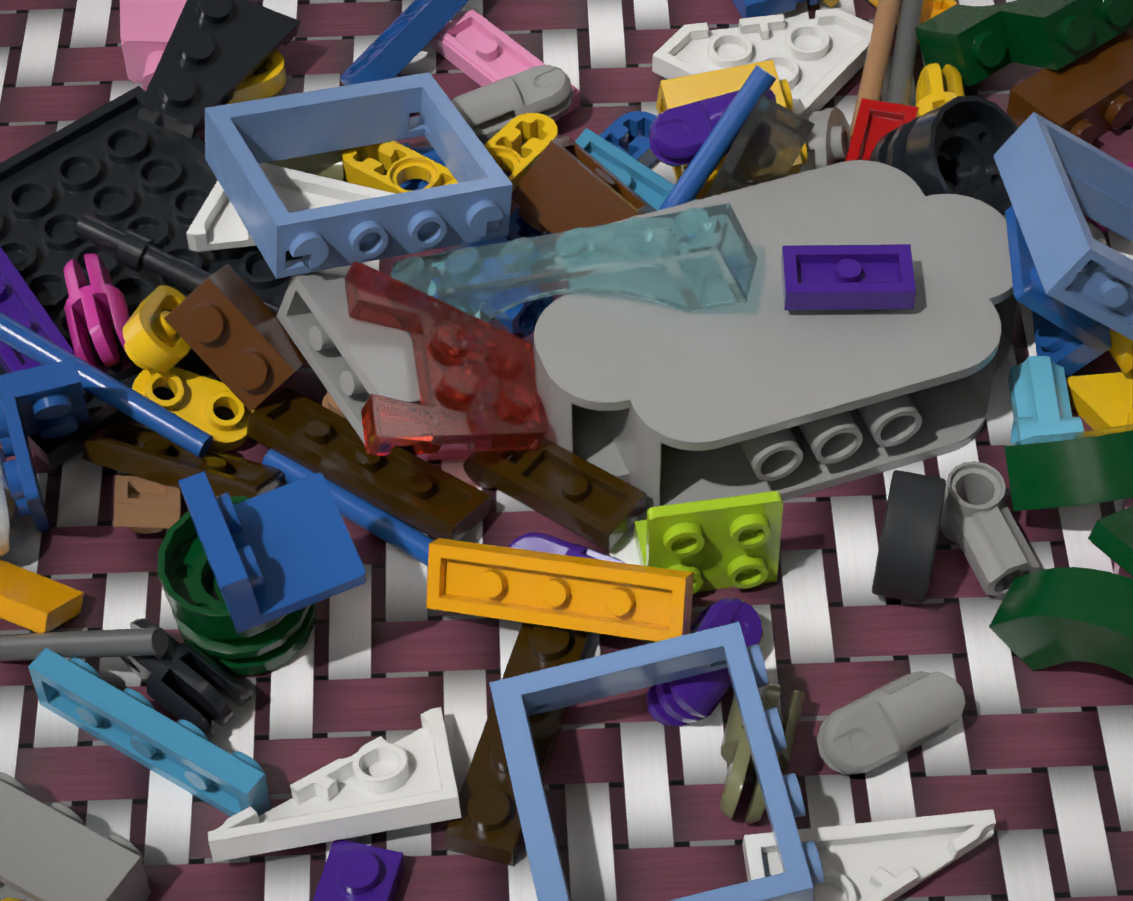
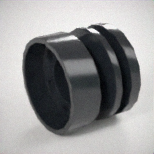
[870,95,1018,216]

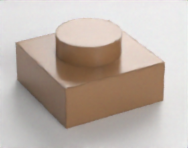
[113,475,181,534]

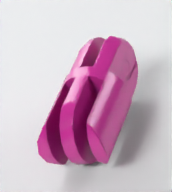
[64,253,130,368]

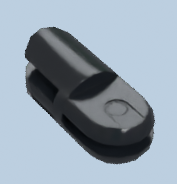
[120,618,253,741]

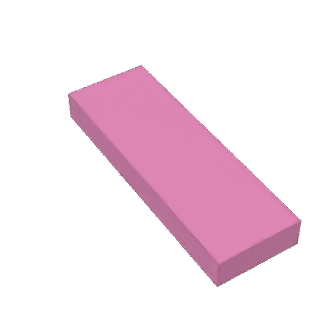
[431,9,581,122]

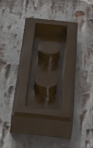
[82,421,284,498]

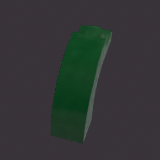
[1004,424,1133,511]
[989,567,1133,678]

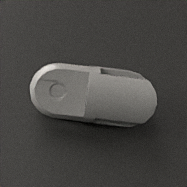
[451,65,573,144]
[816,671,965,775]

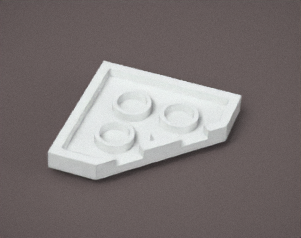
[652,8,873,131]

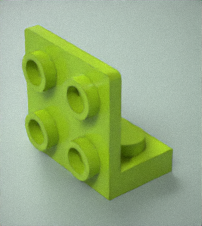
[634,491,783,594]

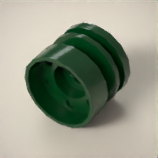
[158,496,316,677]

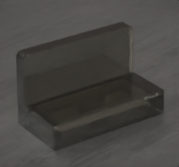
[705,95,815,198]

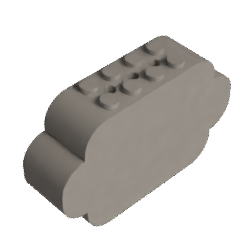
[534,160,1018,509]

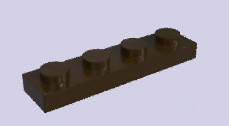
[247,387,491,541]
[444,622,591,867]

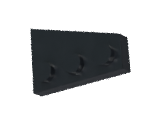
[137,0,301,138]

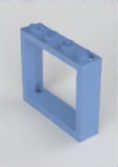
[205,72,513,279]
[993,112,1133,340]
[489,622,825,901]

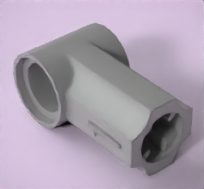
[940,461,1041,600]

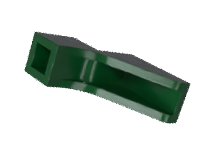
[915,0,1133,86]

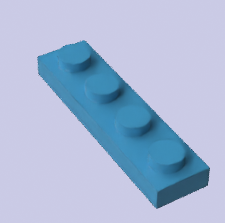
[28,647,272,817]

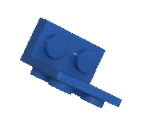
[1005,206,1112,378]
[0,358,90,533]
[178,471,368,633]

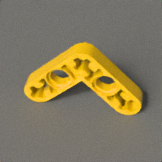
[341,113,558,202]

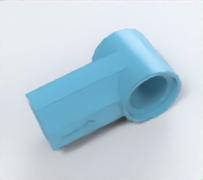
[1008,356,1084,444]

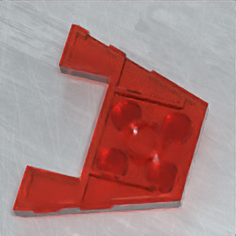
[344,261,549,456]

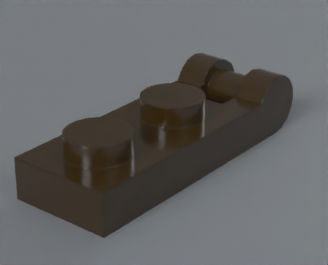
[463,420,646,551]

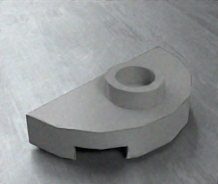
[805,107,850,169]

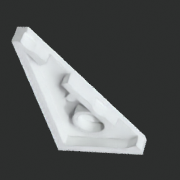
[186,163,395,252]
[208,707,462,862]
[742,809,996,901]

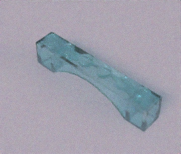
[382,203,758,353]

